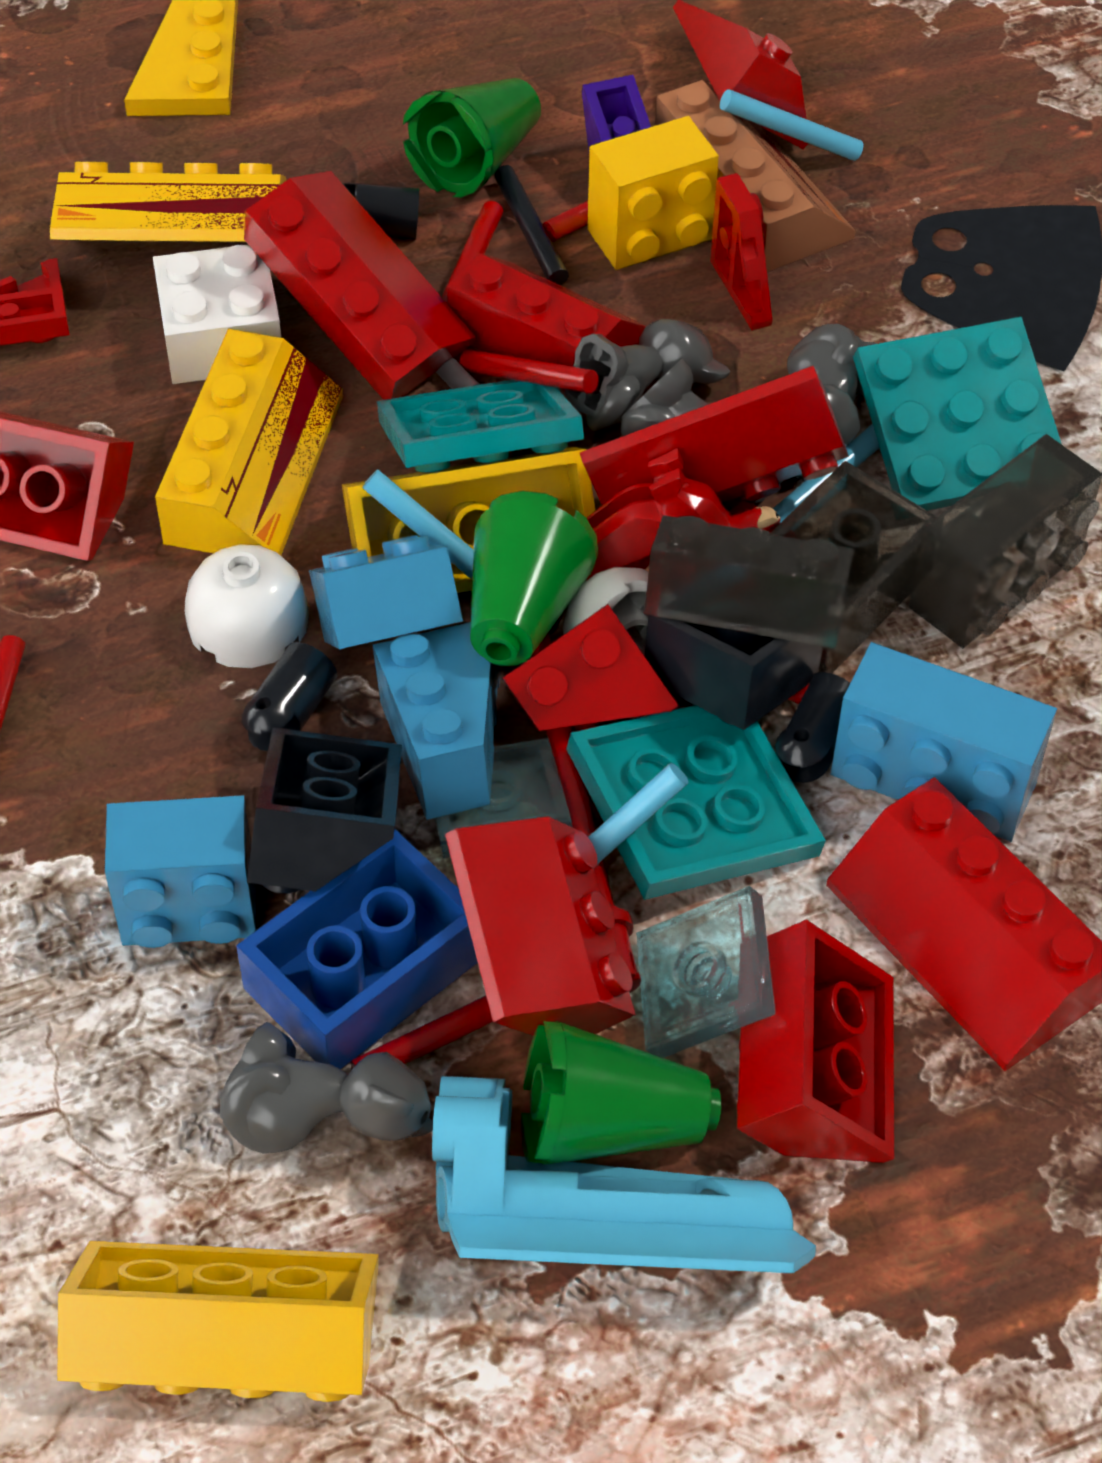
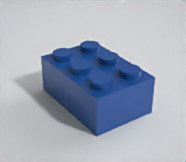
[236,829,478,1069]

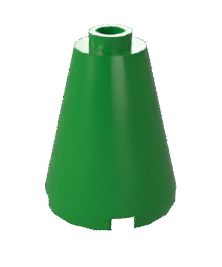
[403,78,541,198]
[470,491,598,666]
[521,1021,721,1165]

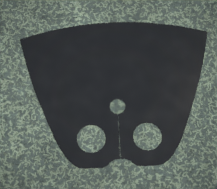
[901,205,1102,371]

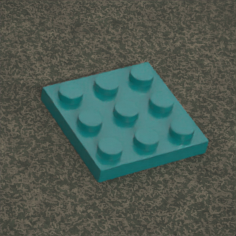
[853,317,1072,516]
[377,380,584,473]
[566,705,826,900]

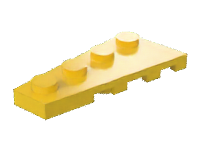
[124,0,238,116]

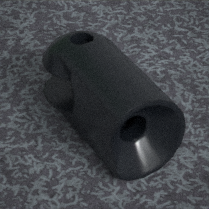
[342,182,420,240]
[241,642,337,751]
[775,672,850,783]

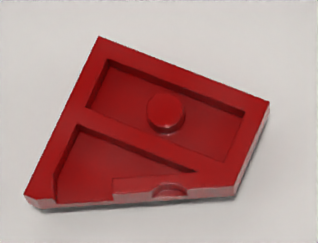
[710,173,773,331]
[0,258,70,346]
[502,604,679,731]

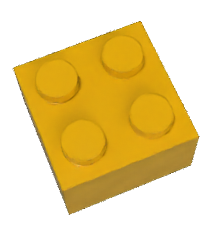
[587,116,719,270]

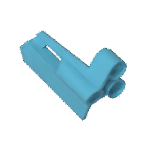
[432,1076,816,1273]

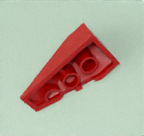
[673,0,808,150]

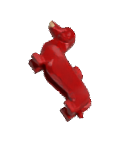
[585,448,781,582]

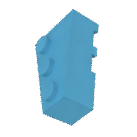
[373,622,500,820]

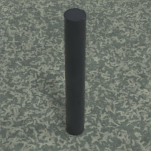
[494,165,569,285]

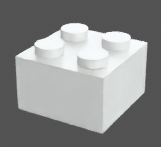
[153,244,281,384]

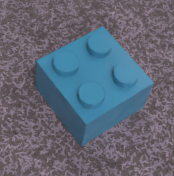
[309,535,463,649]
[105,795,256,948]

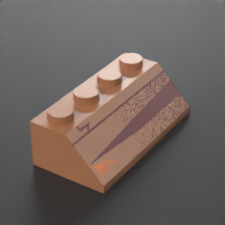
[655,80,855,272]

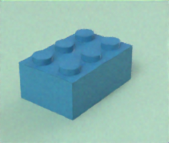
[830,642,1057,842]

